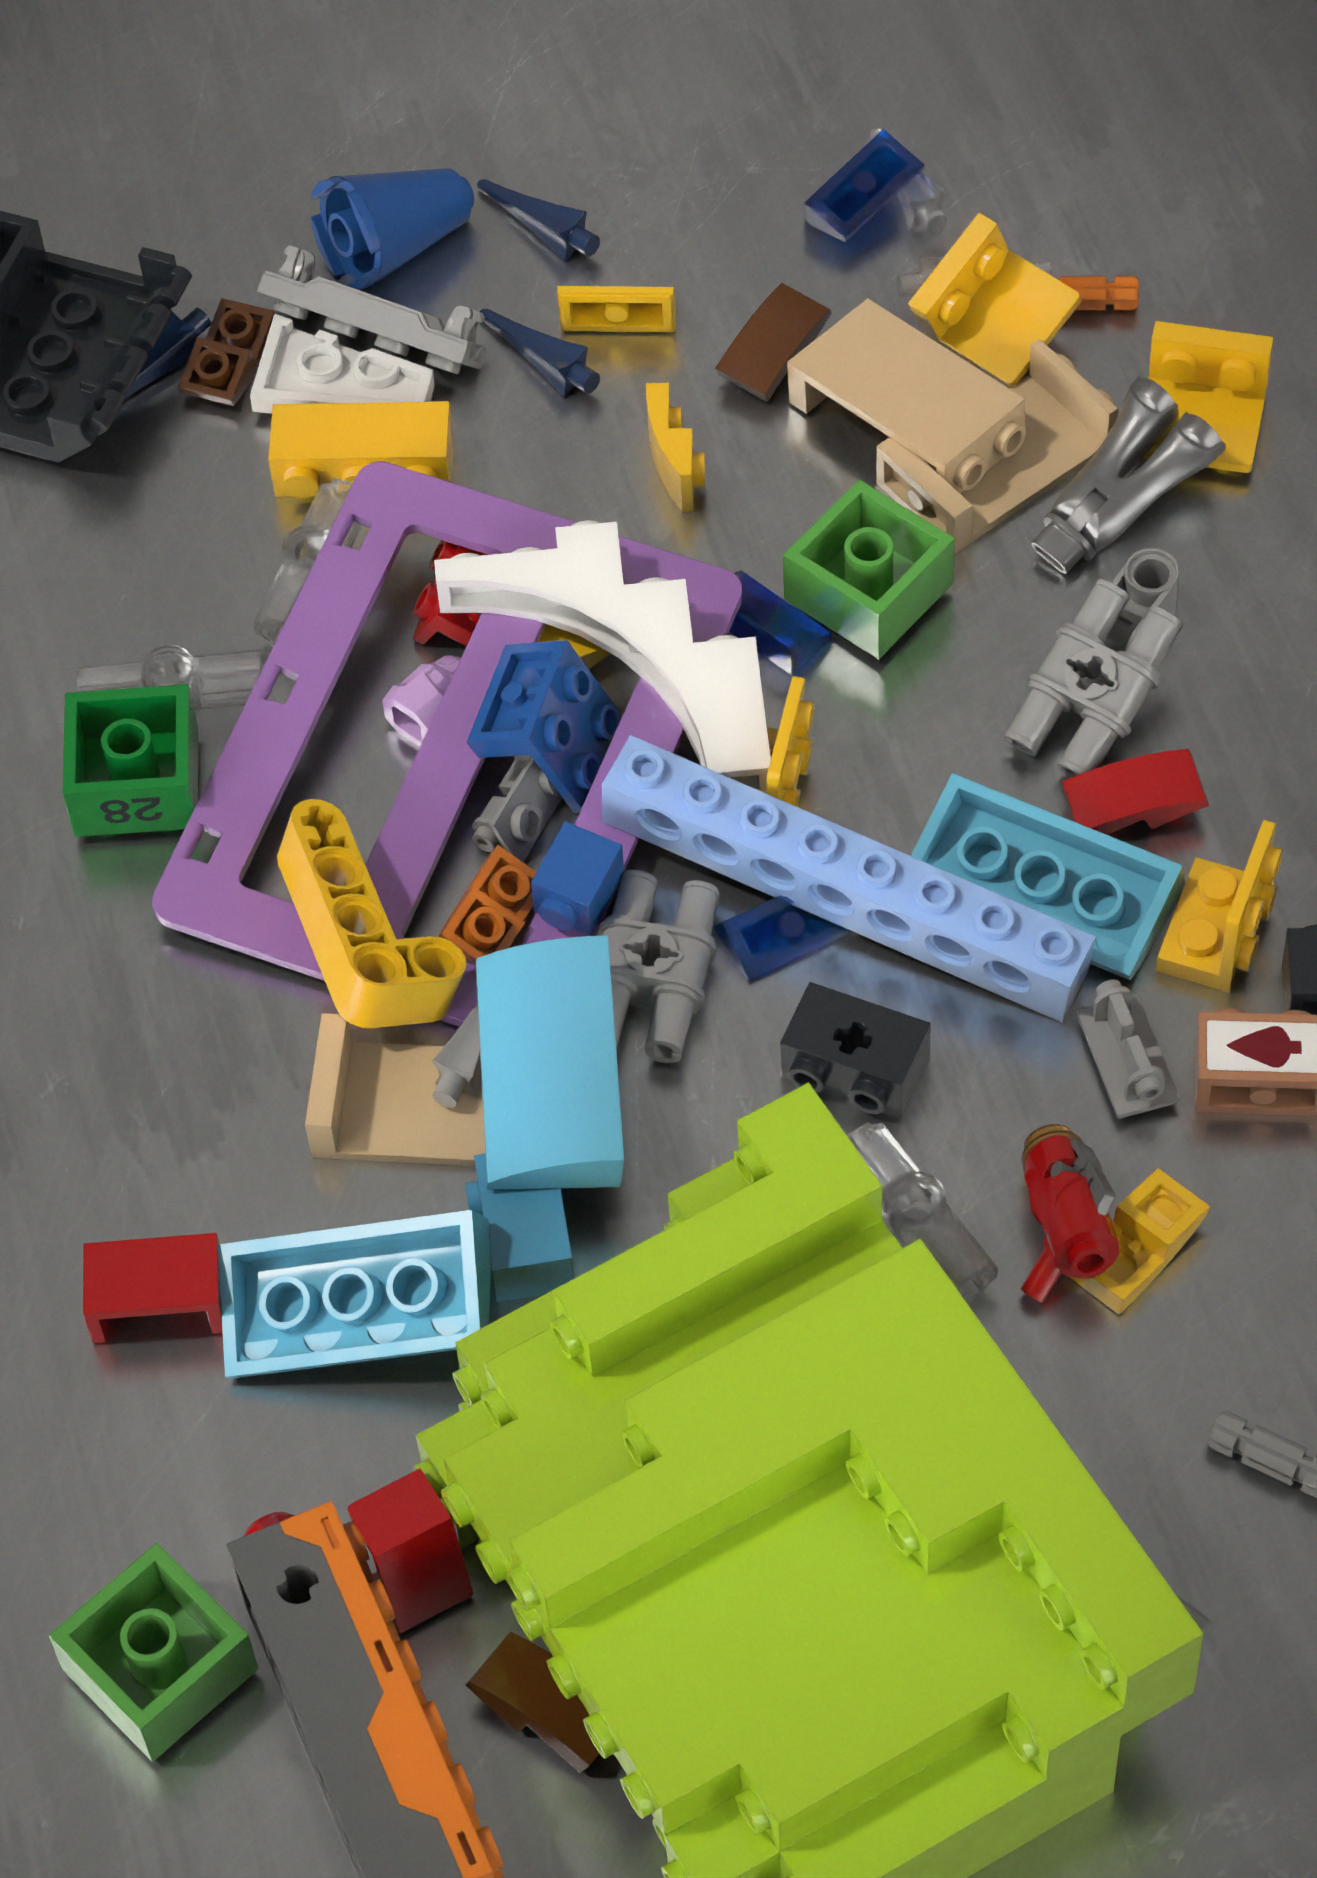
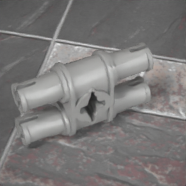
[1004,578,1183,777]
[597,870,720,1063]

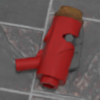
[1020,1124,1120,1303]

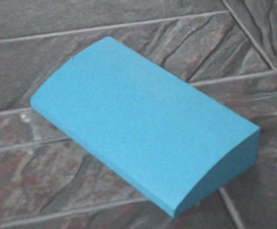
[911,773,1185,980]
[476,935,624,1190]
[218,1210,491,1379]

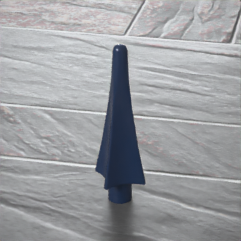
[477,179,600,262]
[122,307,212,399]
[480,309,600,398]

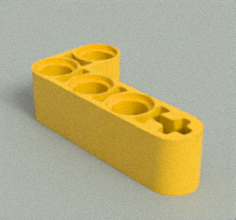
[277,799,467,1028]

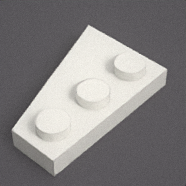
[250,314,435,414]

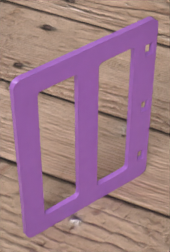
[152,462,742,1027]

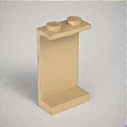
[787,298,1026,494]
[876,339,1118,554]
[305,1013,485,1167]

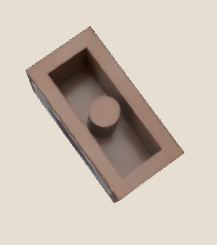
[1194,1008,1317,1116]

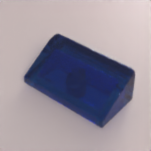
[804,129,925,242]
[729,570,832,675]
[714,895,852,980]

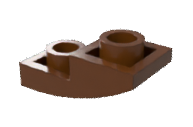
[715,283,832,403]
[178,298,276,406]
[465,1632,599,1773]

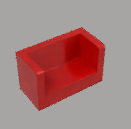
[83,1233,223,1343]
[347,1468,474,1633]

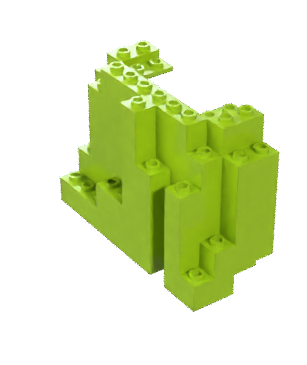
[413,1082,1204,1878]

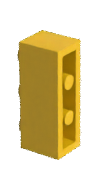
[268,401,454,498]

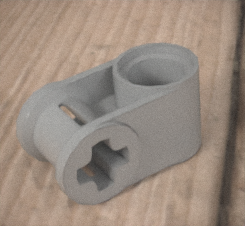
[1104,548,1179,652]

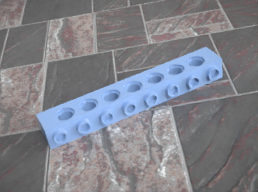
[602,735,1096,1023]

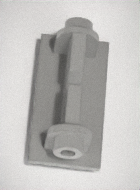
[472,755,562,862]
[1076,980,1181,1119]

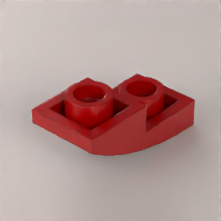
[1062,749,1209,835]

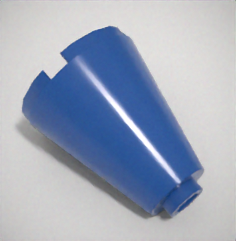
[311,168,474,290]

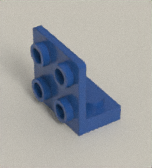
[466,640,622,813]

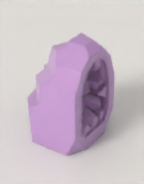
[382,655,461,746]

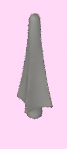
[432,1003,481,1108]

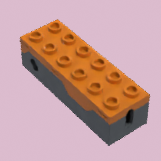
[226,1501,504,1878]

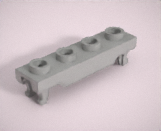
[257,245,487,374]

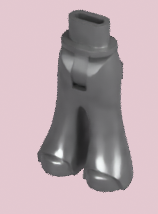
[1031,376,1226,574]

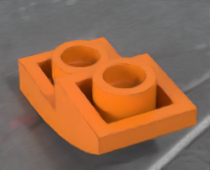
[438,845,537,965]

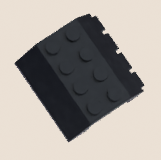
[0,211,192,462]

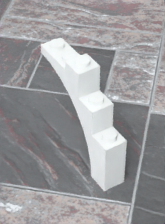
[434,520,771,793]

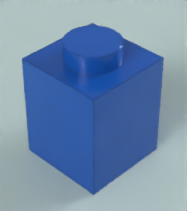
[531,821,624,935]

